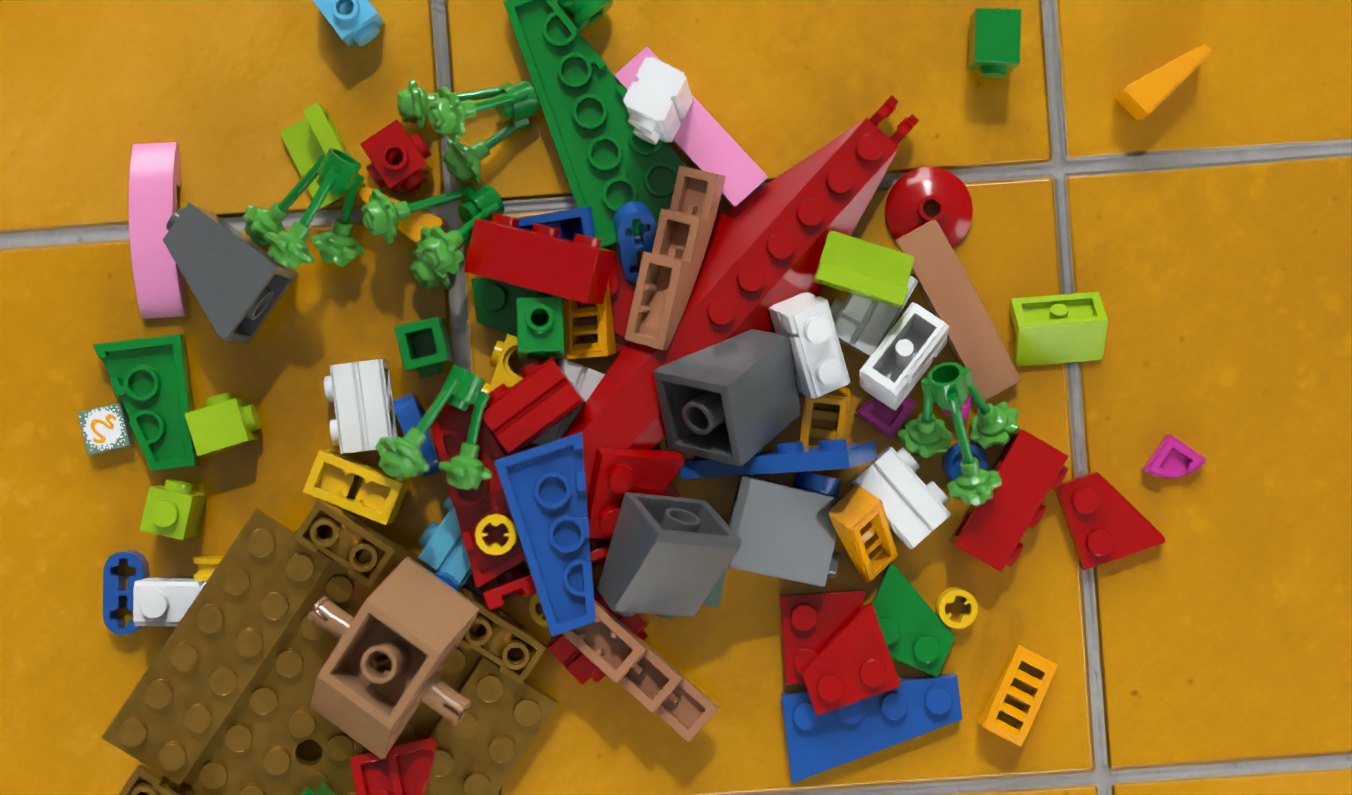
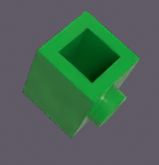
[968,8,1021,78]
[516,291,565,360]
[394,316,455,378]

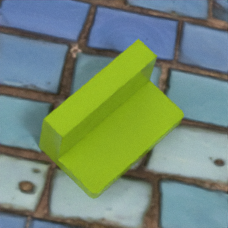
[280,102,367,209]
[813,231,915,308]
[1010,291,1108,367]

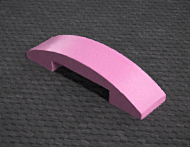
[129,142,187,319]

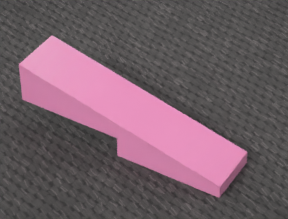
[614,46,768,208]

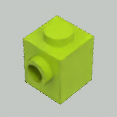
[184,392,261,456]
[139,479,207,540]

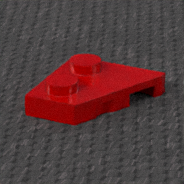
[587,448,685,539]
[779,589,865,685]

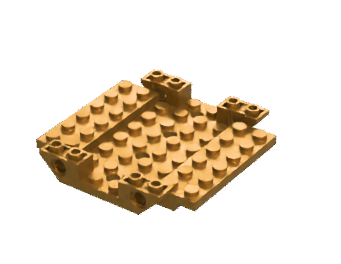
[101,499,557,795]

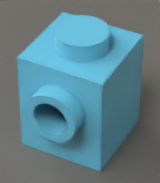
[313,0,385,48]

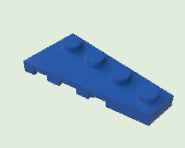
[494,432,596,636]
[679,438,877,479]
[781,673,962,783]

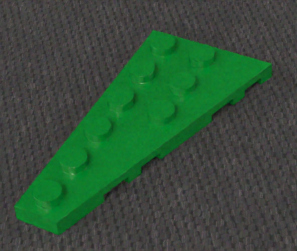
[503,0,687,249]

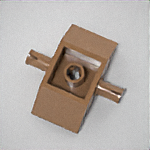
[307,557,482,759]

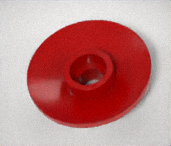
[885,167,973,248]

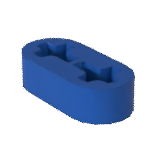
[613,201,657,284]
[393,392,443,478]
[103,550,150,635]

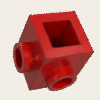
[360,119,433,194]

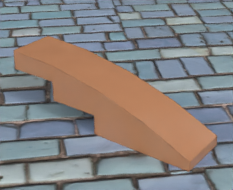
[625,166,726,350]
[895,219,1021,401]
[562,599,720,743]

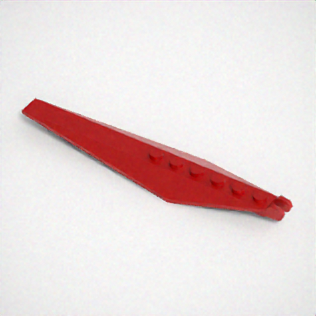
[507,95,919,519]

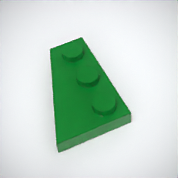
[93,334,200,471]

